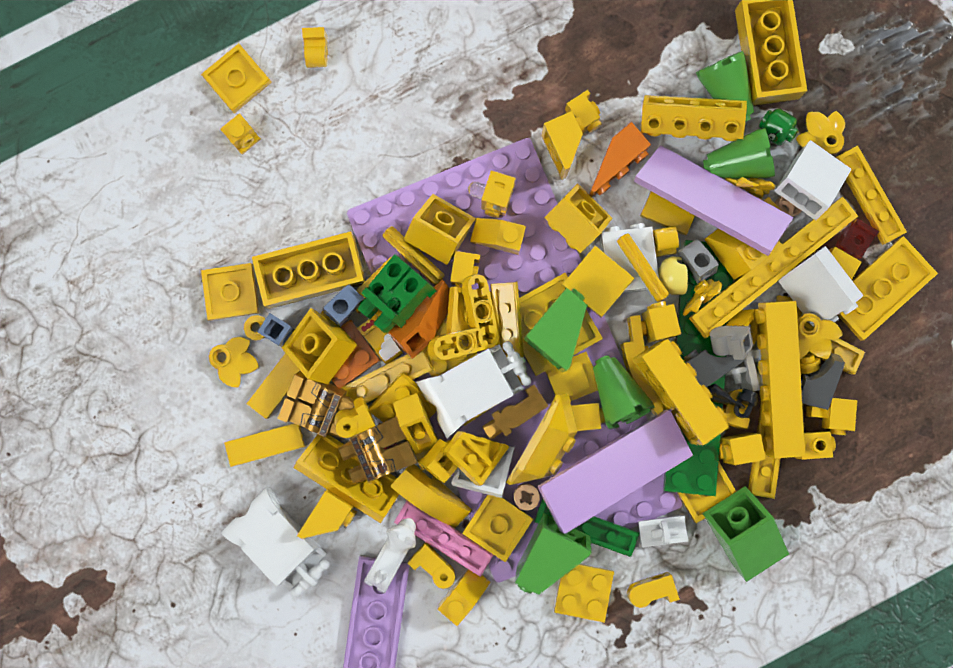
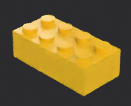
[735,0,807,106]
[252,231,366,309]
[632,339,729,445]

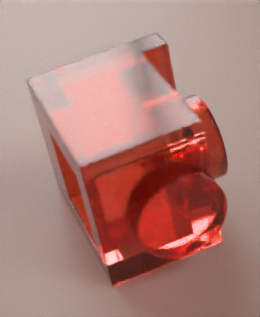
[835,218,879,259]

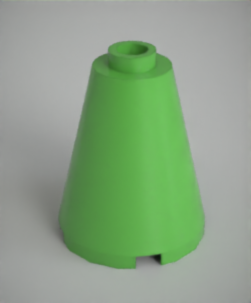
[696,51,754,122]
[703,128,775,179]
[593,355,655,430]

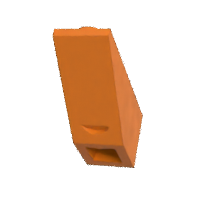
[589,122,651,197]
[388,279,450,359]

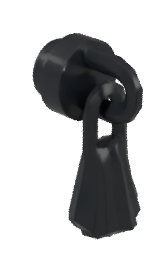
[707,383,758,418]

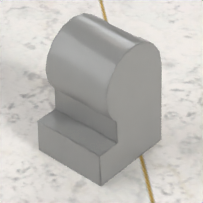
[679,239,719,284]
[710,326,753,360]

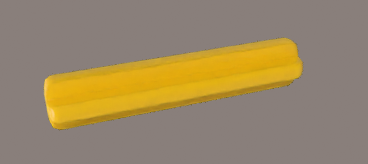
[382,226,445,285]
[617,233,669,302]

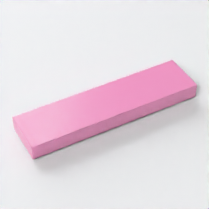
[394,501,493,577]

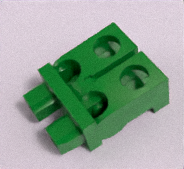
[357,254,437,334]

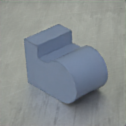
[323,284,365,327]
[257,313,295,347]

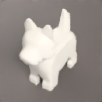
[364,518,416,594]

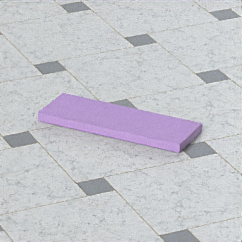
[634,145,794,256]
[537,410,693,534]
[343,556,410,668]

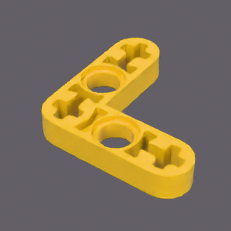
[428,275,499,360]

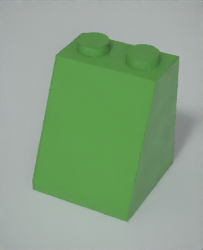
[523,288,587,373]
[702,486,789,582]
[515,513,592,595]

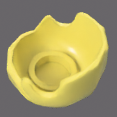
[658,256,688,295]

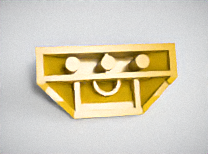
[506,393,577,485]

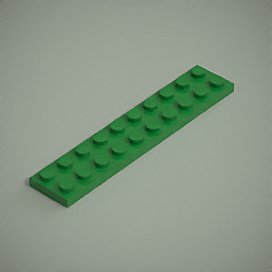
[663,240,733,496]

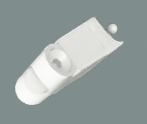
[416,341,531,439]
[221,487,329,597]

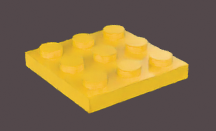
[519,272,603,376]

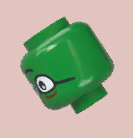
[759,108,799,146]

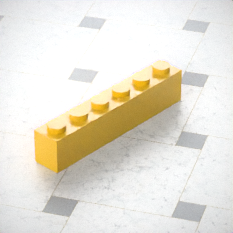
[755,301,805,459]

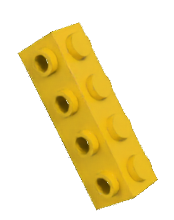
[641,95,747,141]

